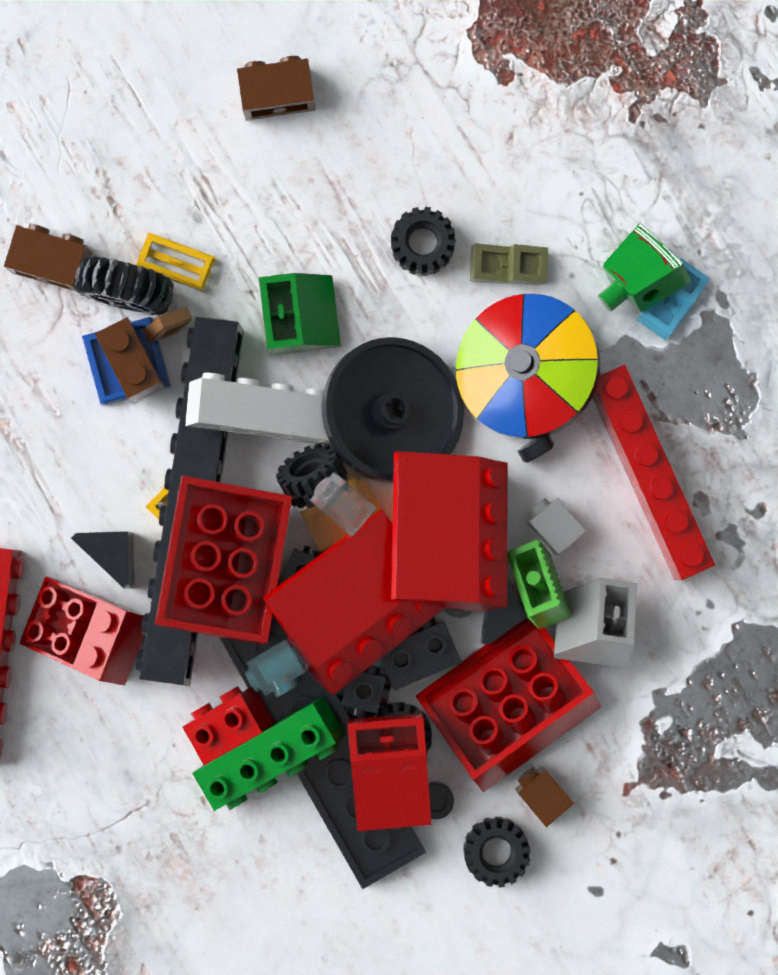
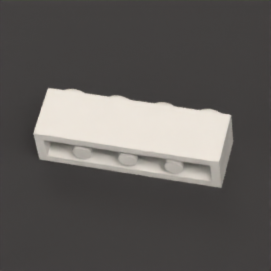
[186,373,330,445]

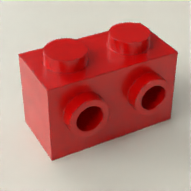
[182,685,275,765]

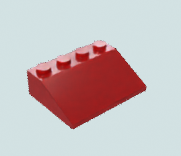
[391,451,508,612]
[155,476,292,645]
[263,509,445,695]
[415,617,601,793]

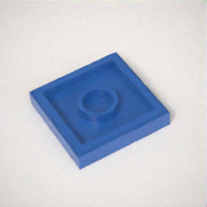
[82,317,171,406]

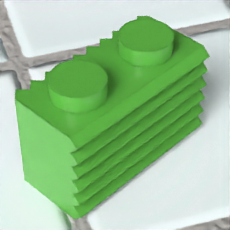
[508,540,572,629]

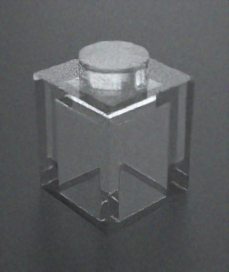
[310,472,377,537]

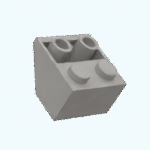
[553,578,637,668]

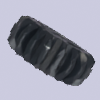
[74,256,174,315]

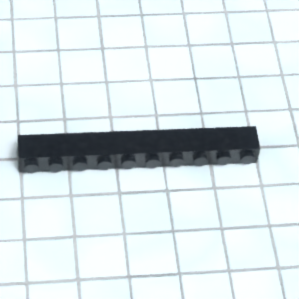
[136,317,244,686]

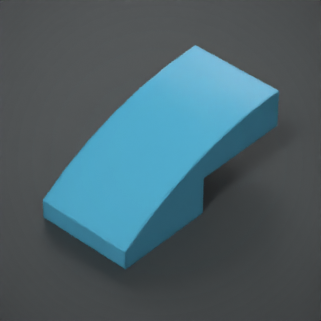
[637,258,710,341]

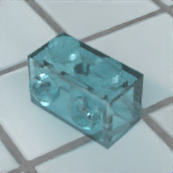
[245,638,308,697]

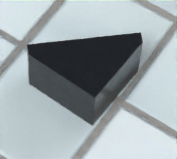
[71,531,134,589]
[480,581,527,645]

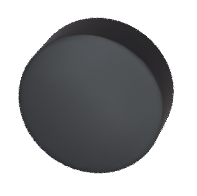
[517,435,554,463]
[429,781,454,820]

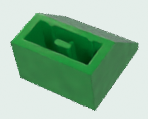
[258,273,341,355]

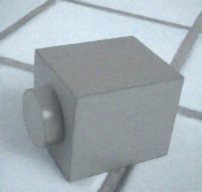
[527,498,586,555]

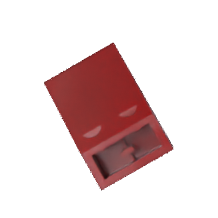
[19,576,144,686]
[348,713,432,831]

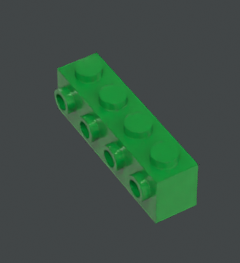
[192,696,345,811]

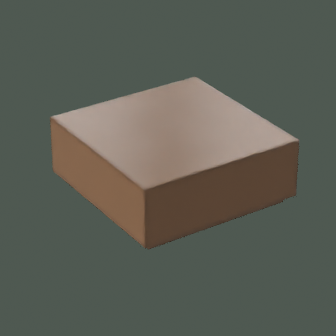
[143,307,193,342]

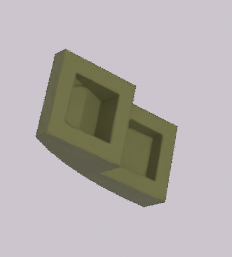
[470,243,548,284]

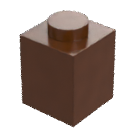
[515,766,575,828]

